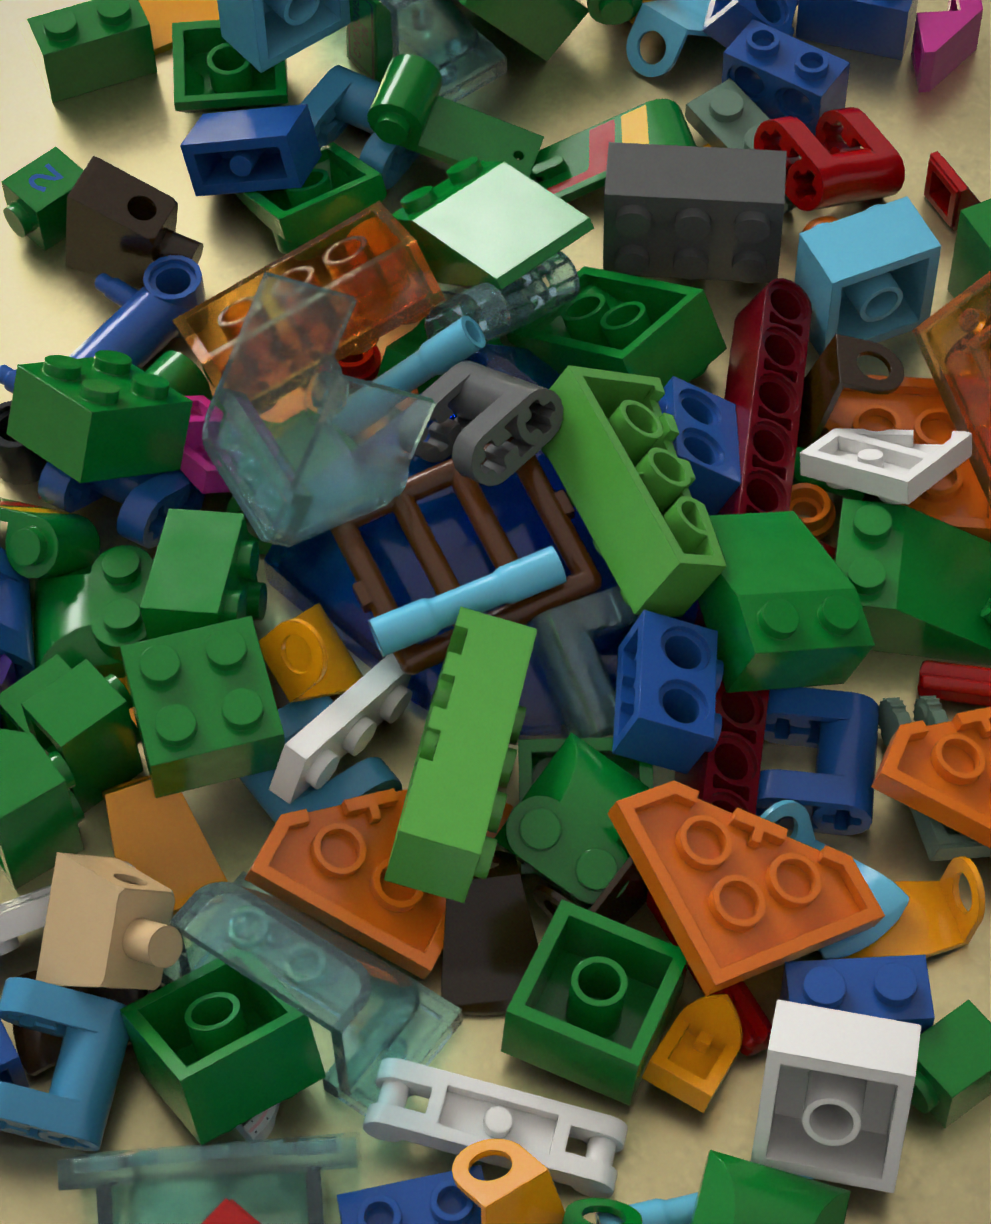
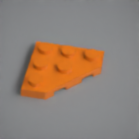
[819,374,991,542]
[871,707,991,849]
[607,780,885,996]
[245,788,513,980]

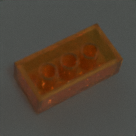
[172,201,445,422]

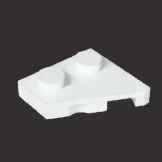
[800,428,972,505]

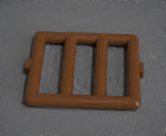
[327,437,602,675]

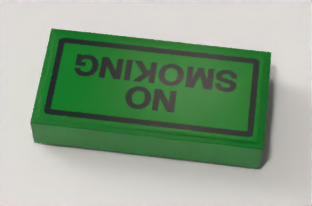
[346,0,394,83]

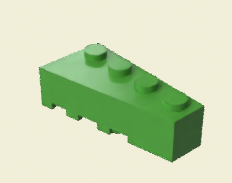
[541,365,727,617]
[384,606,537,903]

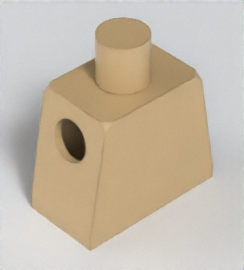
[36,852,183,990]

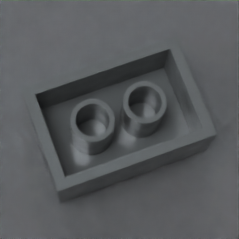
[603,142,787,283]

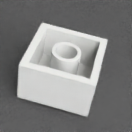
[751,999,921,1193]

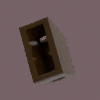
[65,156,203,289]

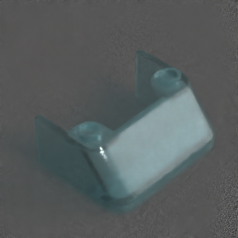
[202,271,436,547]

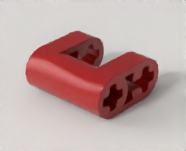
[754,107,905,211]

